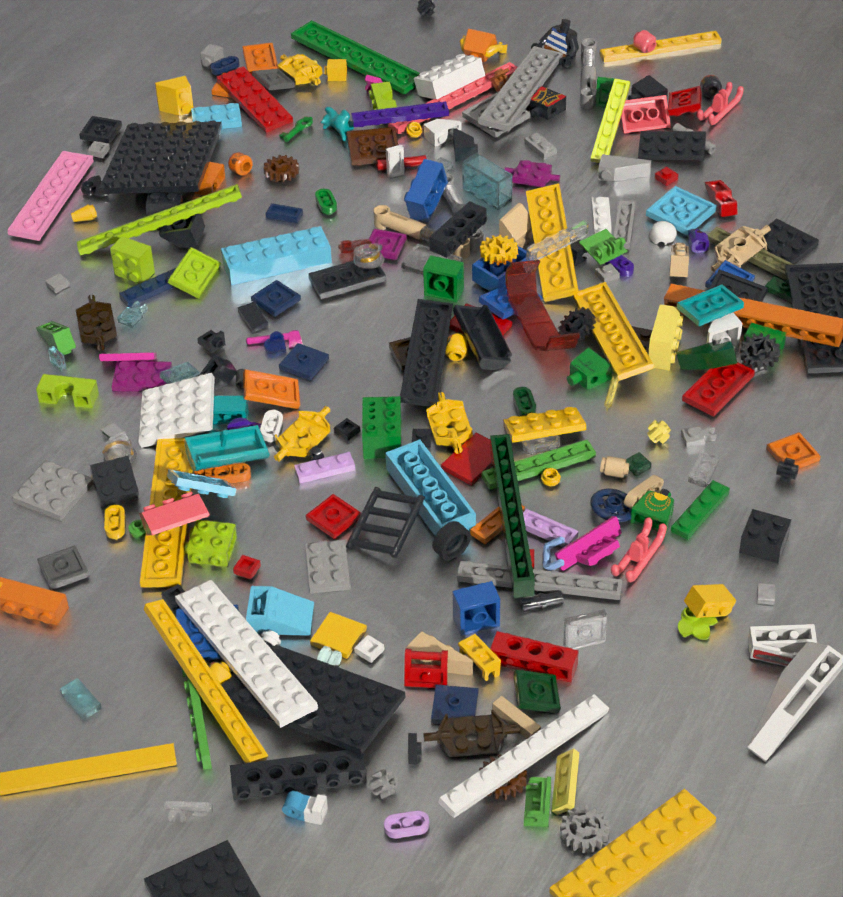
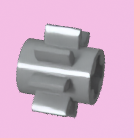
[369,769,397,799]

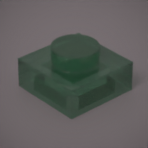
[626,452,652,476]

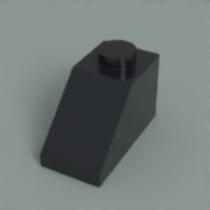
[453,128,478,161]
[199,355,238,390]

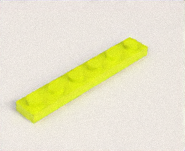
[591,79,630,163]

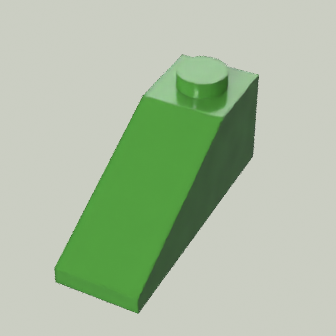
[36,321,76,355]

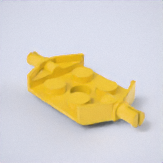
[278,54,323,85]
[426,392,473,454]
[274,406,331,462]

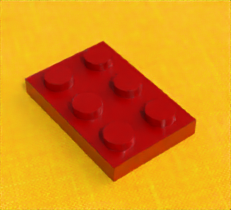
[668,86,701,116]

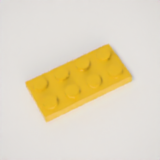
[503,407,586,443]

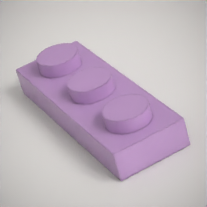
[294,452,355,483]
[523,509,579,547]

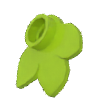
[678,606,718,640]

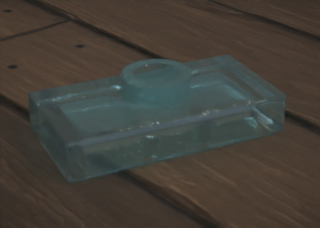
[160,362,200,384]

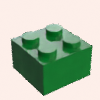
[423,255,464,302]

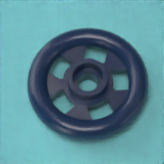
[590,488,632,523]

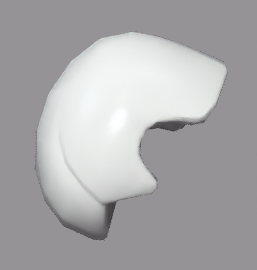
[649,221,677,245]

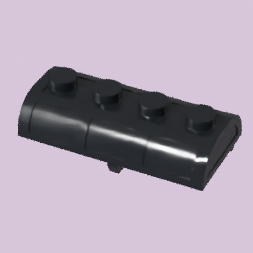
[453,305,512,370]

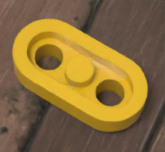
[104,505,125,539]

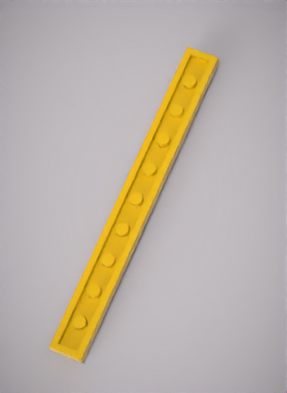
[143,599,268,763]

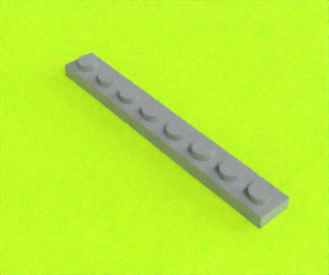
[457,561,622,600]

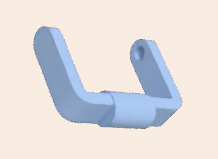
[542,537,565,571]

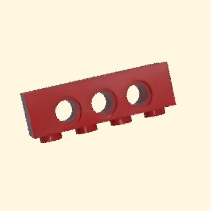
[490,631,579,683]

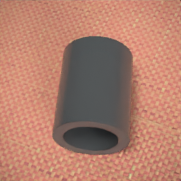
[236,369,245,389]

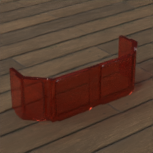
[505,260,580,351]

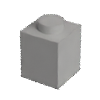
[200,44,224,69]

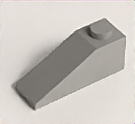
[598,154,651,181]

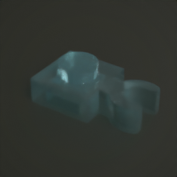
[117,301,148,328]

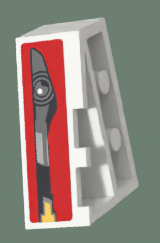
[747,624,817,667]

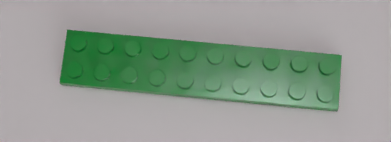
[291,20,420,94]

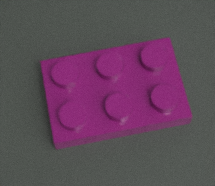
[111,361,172,392]

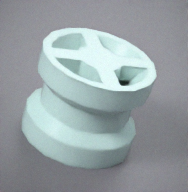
[317,646,342,667]

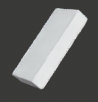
[386,145,404,179]

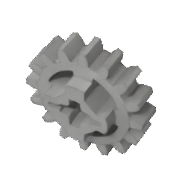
[560,805,610,853]

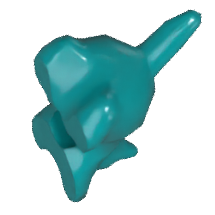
[320,107,354,142]

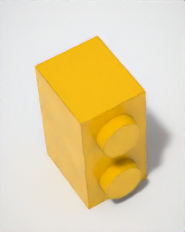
[684,584,736,618]

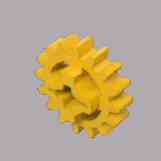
[480,235,518,265]

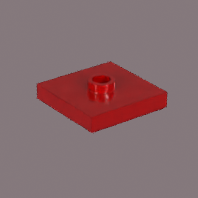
[305,494,361,539]

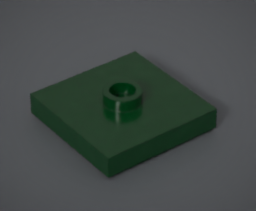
[513,669,561,713]

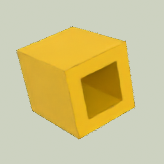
[324,59,347,81]

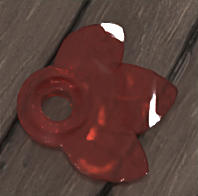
[338,239,372,253]

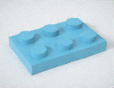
[191,103,242,129]

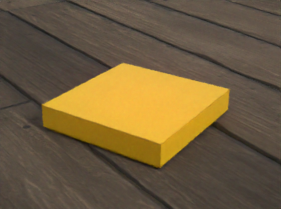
[310,612,367,659]

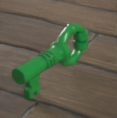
[279,117,313,142]

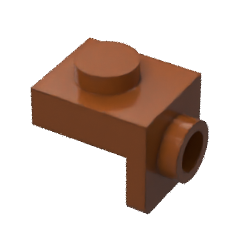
[490,68,510,93]

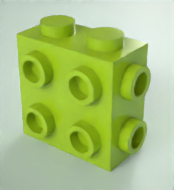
[185,520,237,567]

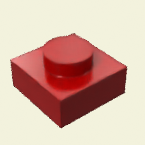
[655,167,678,186]
[233,555,261,580]

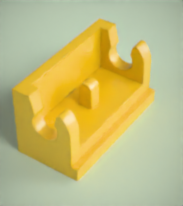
[458,634,501,681]

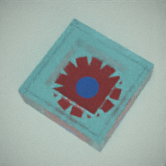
[48,346,66,371]

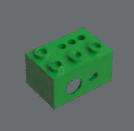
[362,396,402,459]

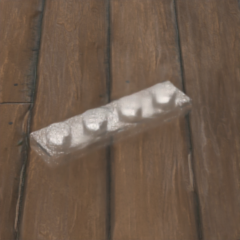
[526,220,589,264]

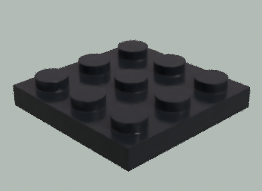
[763,218,819,265]

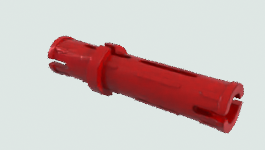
[377,155,427,171]

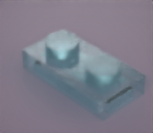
[60,678,102,720]

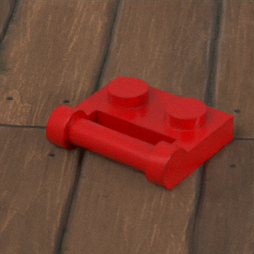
[404,648,448,688]

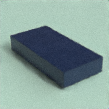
[265,203,303,223]

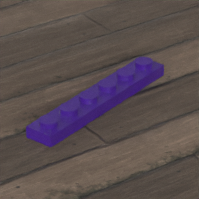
[351,101,449,127]

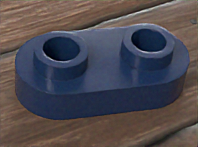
[210,56,240,76]

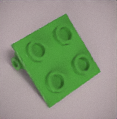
[579,229,627,265]

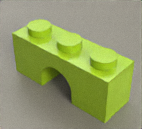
[369,82,397,110]
[36,374,99,408]

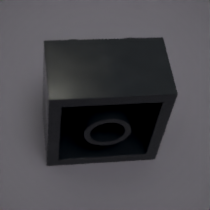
[90,456,139,508]
[739,509,792,563]

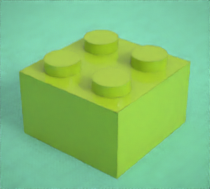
[110,236,155,284]

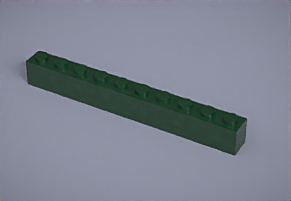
[490,434,535,598]

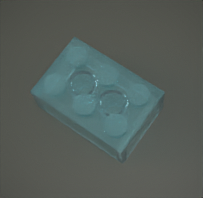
[462,153,512,210]

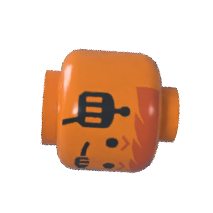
[228,152,253,176]

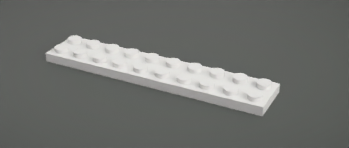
[175,580,318,728]

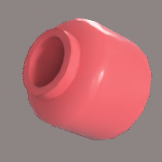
[633,30,656,53]

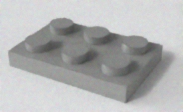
[305,540,351,594]

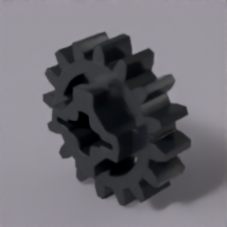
[558,307,596,343]
[740,333,780,371]

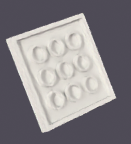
[139,373,215,448]

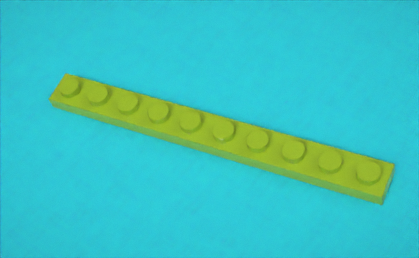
[77,184,242,256]

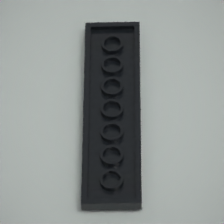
[400,299,453,407]

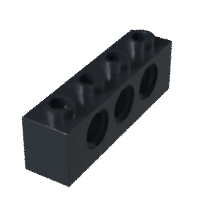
[429,201,487,258]

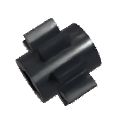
[417,0,435,17]
[776,457,799,483]

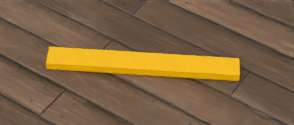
[599,31,721,62]
[0,743,177,795]

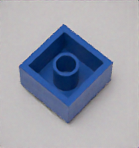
[452,581,500,636]

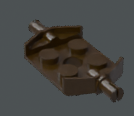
[76,295,117,351]
[423,710,520,757]

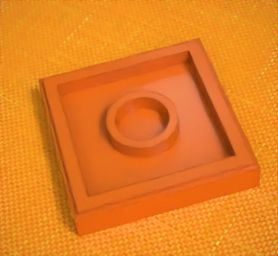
[766,432,821,469]

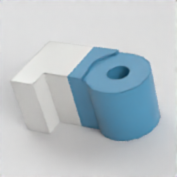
[282,791,328,825]

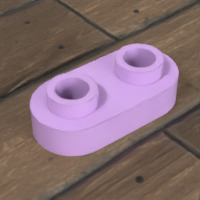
[384,811,429,838]

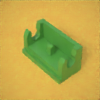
[524,776,551,827]

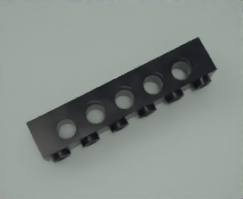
[230,750,367,800]

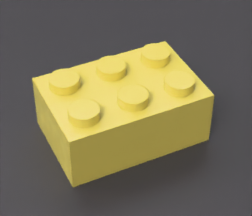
[649,304,684,371]

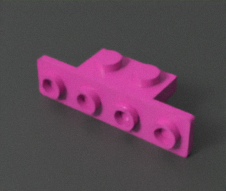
[555,516,622,571]

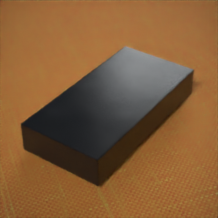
[238,302,269,333]

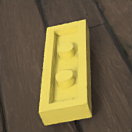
[551,748,579,815]

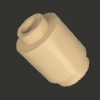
[600,456,629,478]

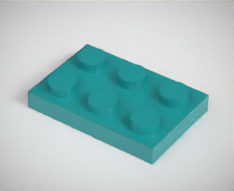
[677,285,744,326]

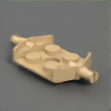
[710,225,771,272]

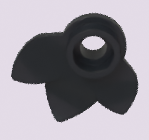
[81,175,109,197]

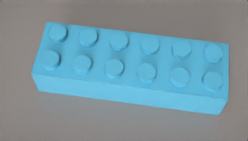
[221,226,332,286]
[386,440,476,535]

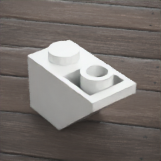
[424,119,461,147]

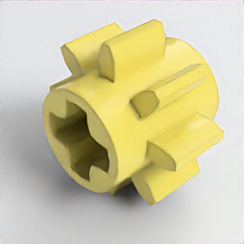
[647,420,671,444]

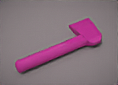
[246,330,303,349]

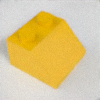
[155,76,193,116]

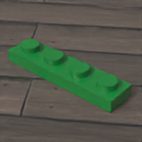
[671,480,730,540]

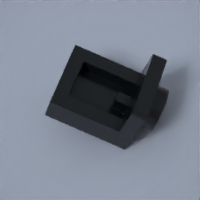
[197,330,226,354]

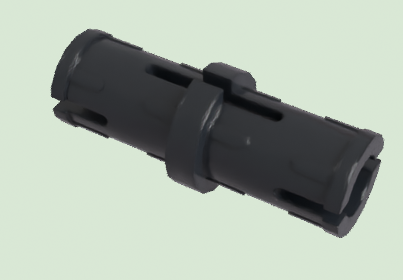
[520,591,564,612]

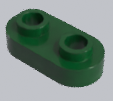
[513,387,536,416]

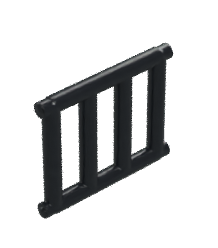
[346,487,425,558]

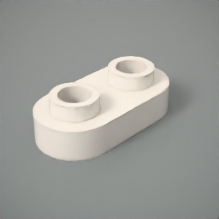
[260,410,283,442]

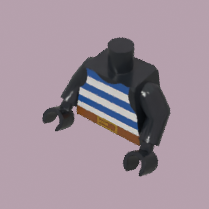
[531,19,579,68]

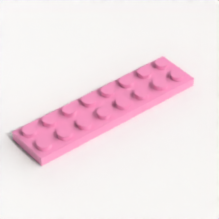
[7,151,94,241]

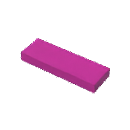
[99,352,157,361]

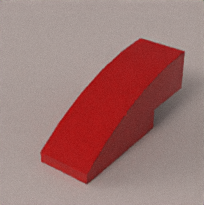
[705,180,738,217]

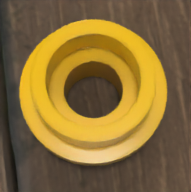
[406,122,422,138]
[541,468,561,486]

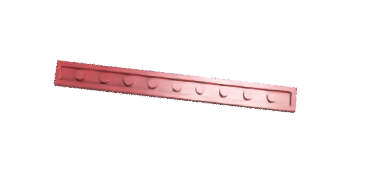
[388,62,517,134]

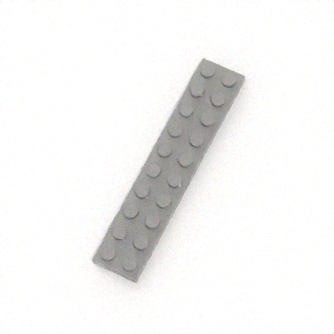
[478,46,563,132]

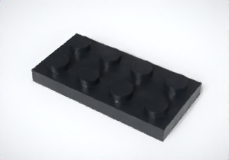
[638,131,706,160]
[308,255,386,299]

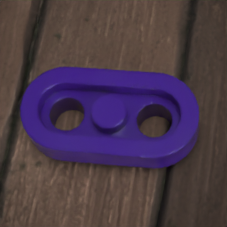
[605,255,634,277]

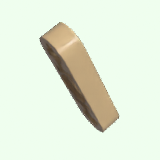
[624,475,664,509]

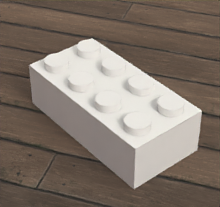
[414,54,485,99]

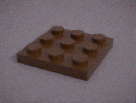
[347,127,398,166]

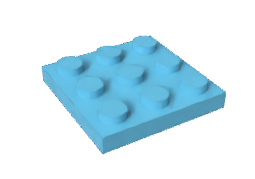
[646,186,717,236]
[167,469,236,498]

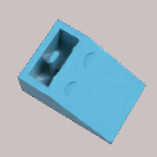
[246,586,314,636]

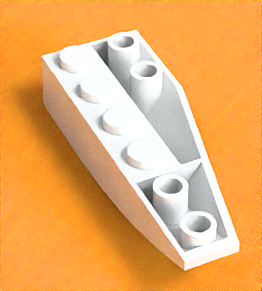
[748,642,843,762]

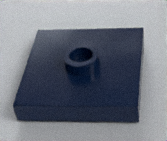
[251,280,301,317]
[279,343,329,381]
[431,685,479,724]

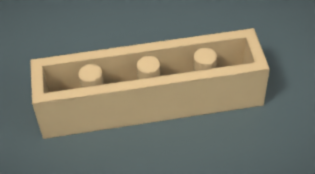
[492,696,541,739]

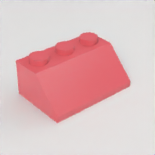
[619,95,671,134]
[139,492,210,536]

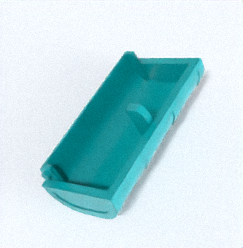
[184,425,270,471]

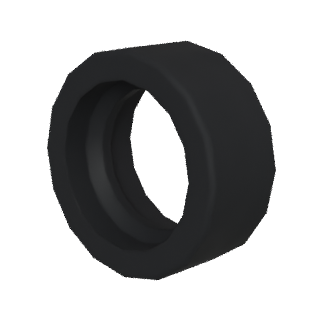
[432,521,471,561]

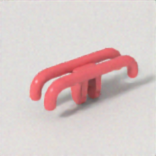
[697,82,744,125]
[611,518,667,583]

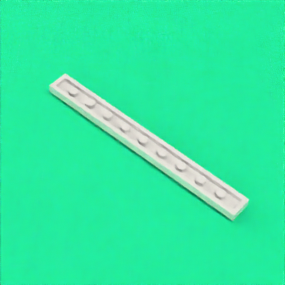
[438,694,609,818]

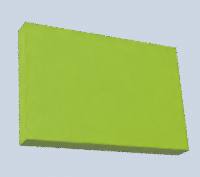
[168,247,221,299]

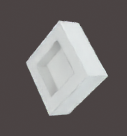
[355,635,384,663]

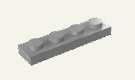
[614,200,636,249]

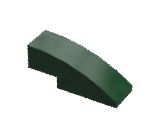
[676,341,737,370]

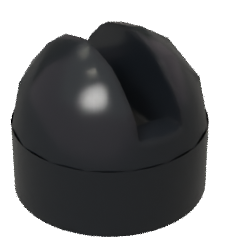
[308,445,324,461]

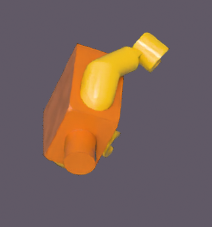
[459,29,508,62]

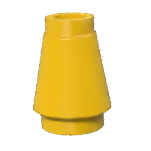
[71,204,97,222]

